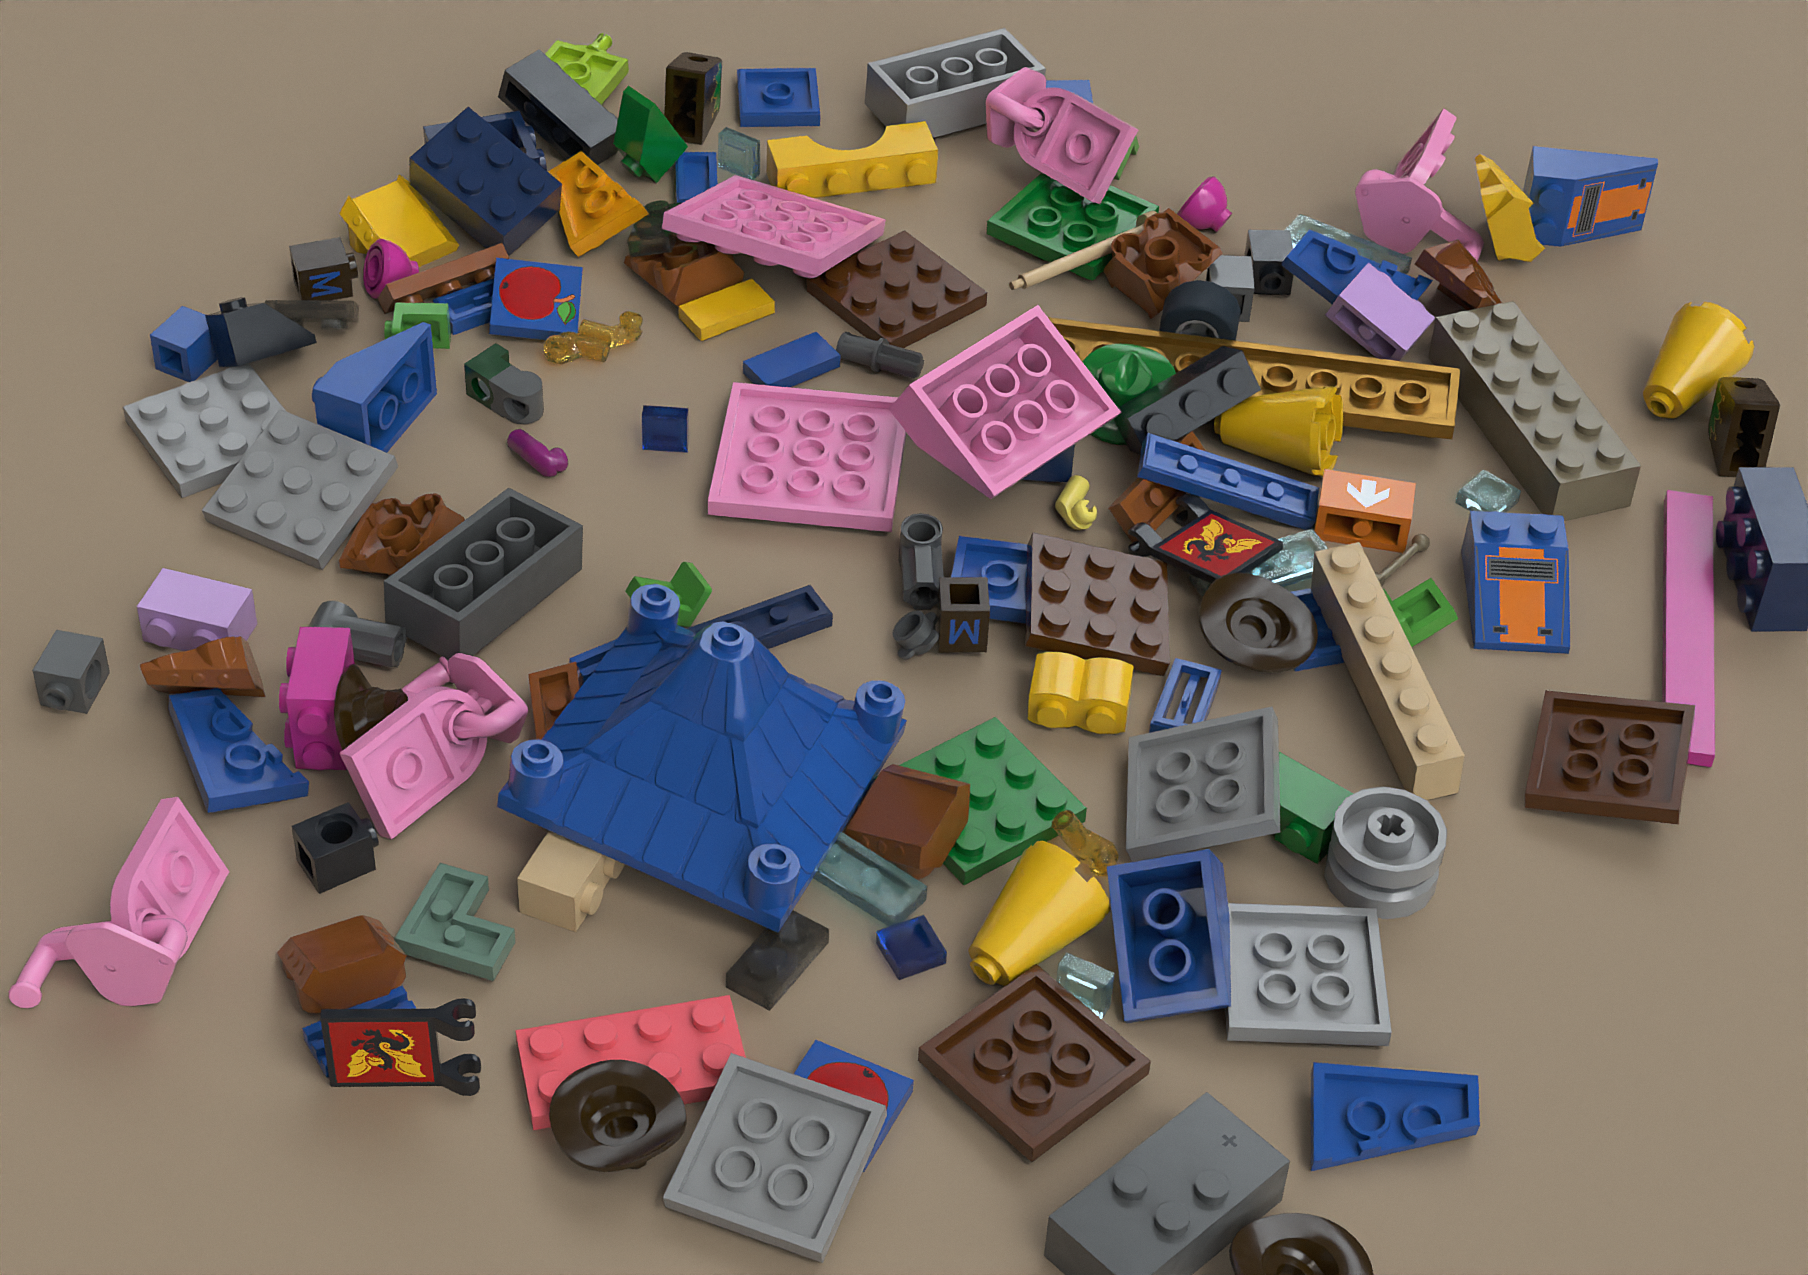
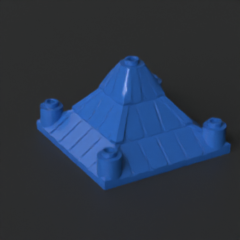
[497,584,907,933]

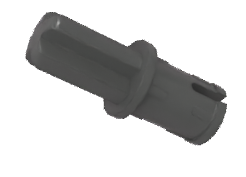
[836,331,924,378]

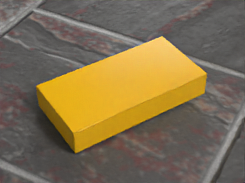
[678,278,775,341]

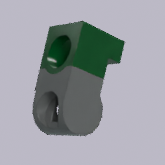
[464,343,544,424]

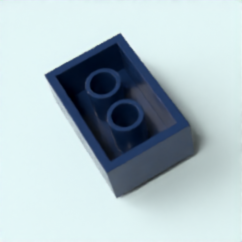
[409,107,562,256]
[1716,467,1808,632]

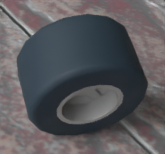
[1159,280,1241,341]

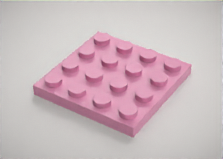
[662,175,886,278]
[708,382,907,532]

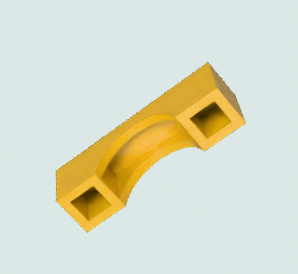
[766,121,938,198]

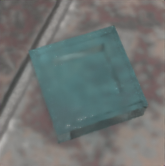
[718,127,760,180]
[1455,470,1521,513]
[1056,952,1115,1019]

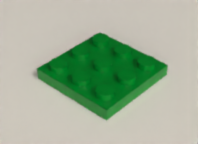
[986,173,1159,281]
[875,717,1087,885]

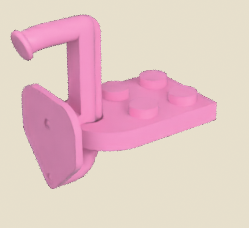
[986,67,1138,204]
[1355,108,1484,262]
[339,653,528,840]
[8,797,230,1008]

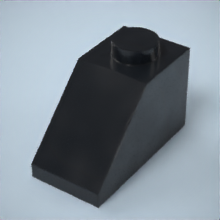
[205,297,317,367]

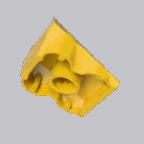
[1475,154,1545,262]
[339,174,459,267]

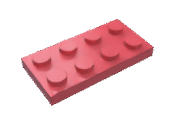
[515,995,746,1130]

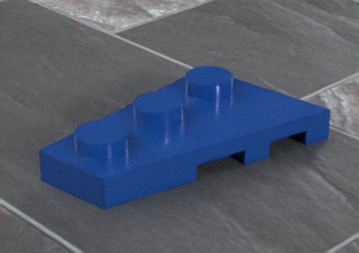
[1281,229,1433,304]
[168,688,309,813]
[1311,1062,1480,1171]

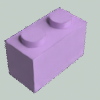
[1325,263,1435,361]
[137,568,257,651]

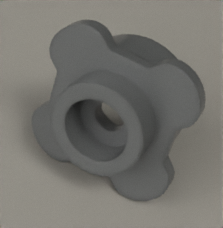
[893,610,939,660]

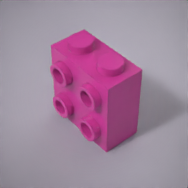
[279,627,355,770]

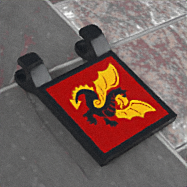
[1128,493,1283,584]
[320,998,481,1096]

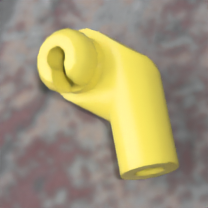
[1055,475,1097,530]

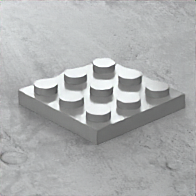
[123,363,287,498]
[202,409,398,570]
[1126,706,1280,862]
[1225,903,1392,1046]
[663,1053,887,1263]

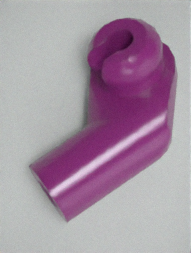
[507,429,568,477]

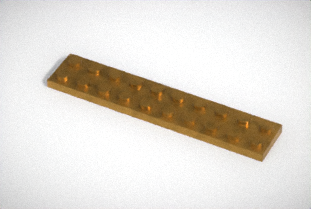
[1048,317,1460,440]

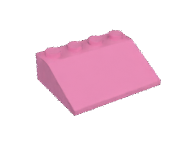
[889,305,1121,499]

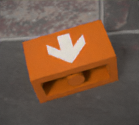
[1313,469,1416,553]

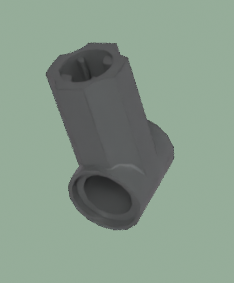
[898,513,944,610]
[308,601,407,668]

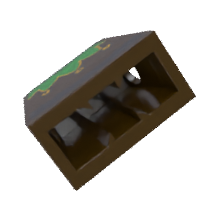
[664,52,722,145]
[1708,377,1780,477]

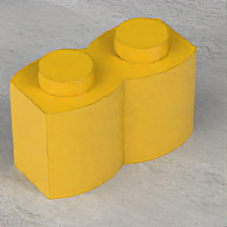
[1028,652,1134,734]

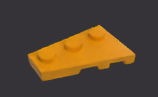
[548,151,649,257]

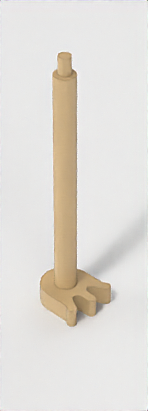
[1009,211,1157,290]

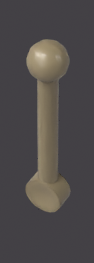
[1375,534,1430,586]

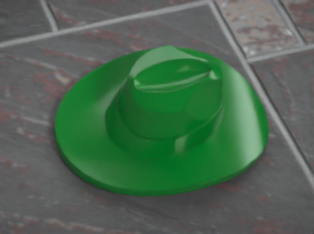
[1083,343,1176,445]

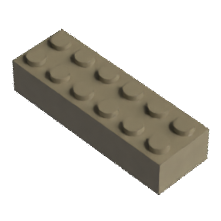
[1428,301,1641,521]

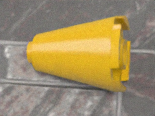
[1643,301,1754,418]
[1214,386,1343,477]
[968,841,1110,986]

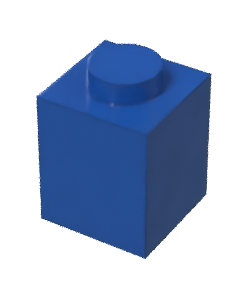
[150,306,217,382]

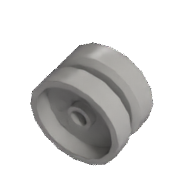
[1324,787,1447,919]

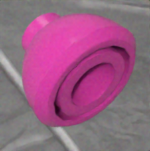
[1177,176,1232,232]
[363,239,419,299]

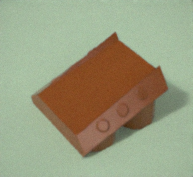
[1103,208,1222,319]
[624,235,745,306]
[1414,240,1502,310]
[339,493,465,575]
[140,636,266,697]
[842,764,970,880]
[277,915,407,1013]

